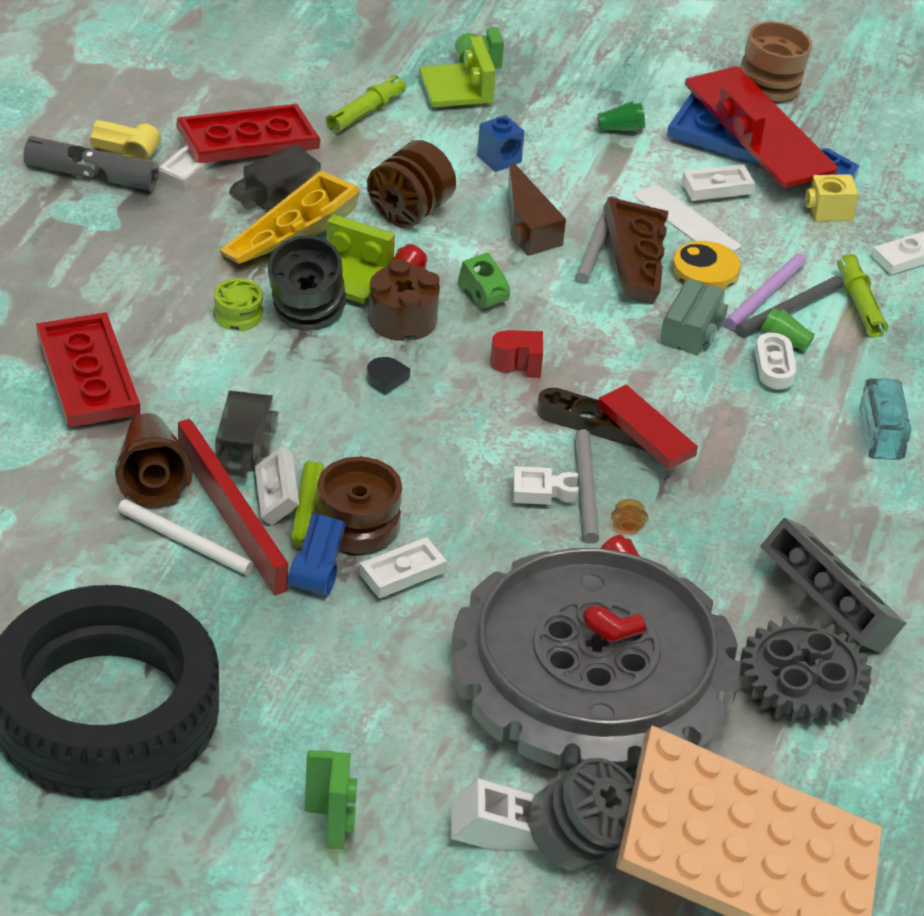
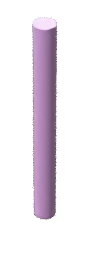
[724,253,806,330]

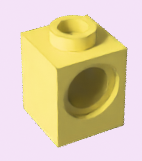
[805,175,859,221]

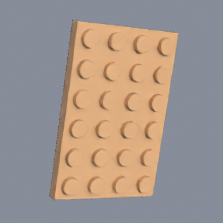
[616,726,882,916]

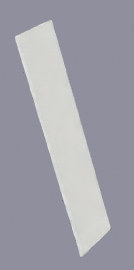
[634,184,742,251]

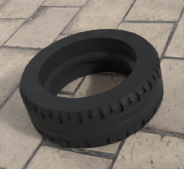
[0,585,219,798]

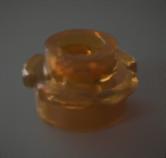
[611,499,649,534]

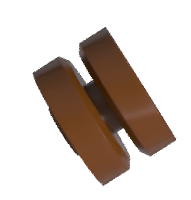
[316,456,403,554]

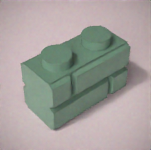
[660,278,728,355]

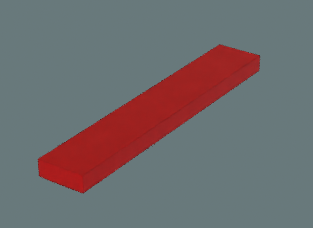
[178,418,288,596]

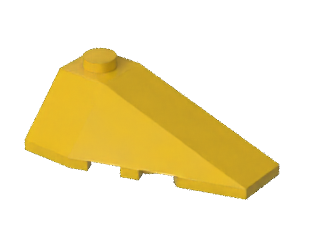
[219,170,360,264]

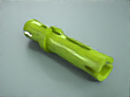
[326,75,406,134]
[837,254,889,338]

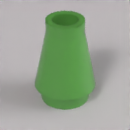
[760,308,815,352]

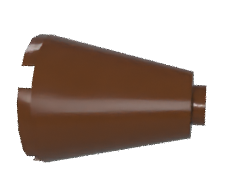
[115,413,193,507]

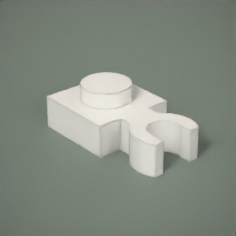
[513,466,579,505]

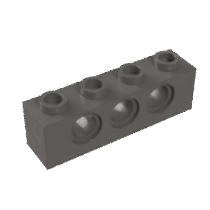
[760,517,907,653]

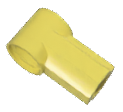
[90,120,161,160]

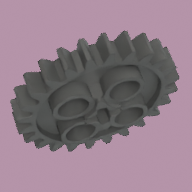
[740,616,872,726]

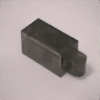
[229,144,321,213]
[215,390,279,479]

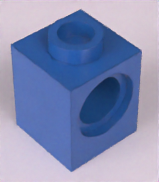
[477,115,525,172]

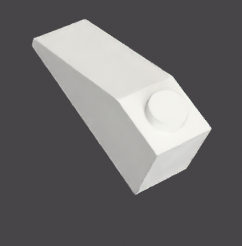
[451,778,540,851]

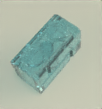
[859,378,912,460]

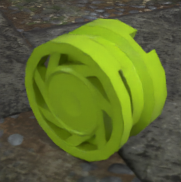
[214,278,263,331]

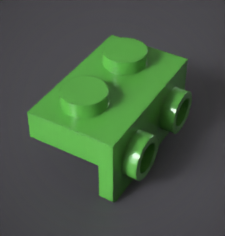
[305,750,358,850]

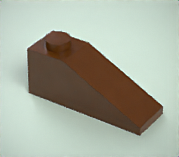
[507,164,566,256]

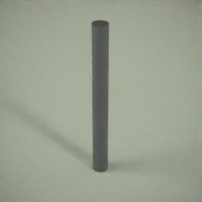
[736,275,843,338]

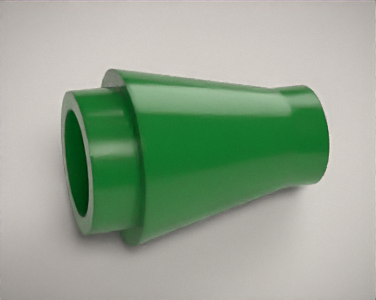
[597,101,645,132]

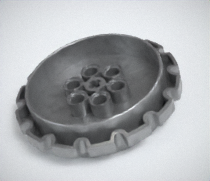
[451,548,740,771]

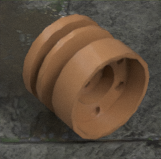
[740,21,813,102]

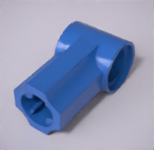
[288,513,346,597]

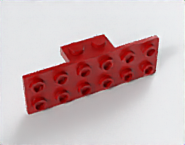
[685,66,838,188]

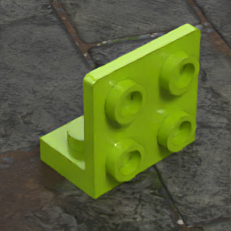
[419,36,496,108]
[326,214,395,304]

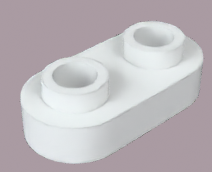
[755,332,797,390]

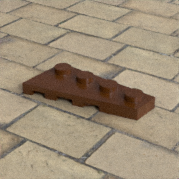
[603,197,669,302]

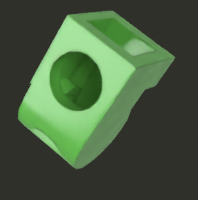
[455,27,504,69]
[457,252,510,309]

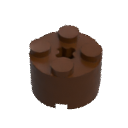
[368,259,440,341]

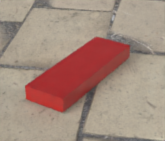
[597,384,698,470]

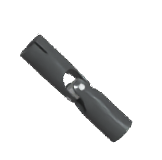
[23,136,159,192]

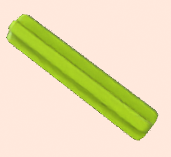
[291,460,324,549]

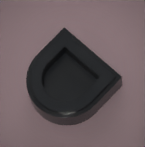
[367,357,410,395]

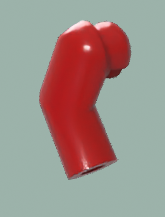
[583,605,646,642]

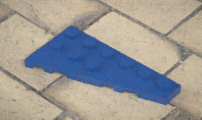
[667,93,859,180]

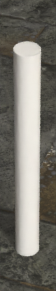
[118,499,254,576]

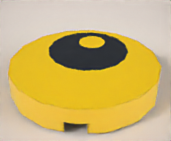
[672,241,741,289]

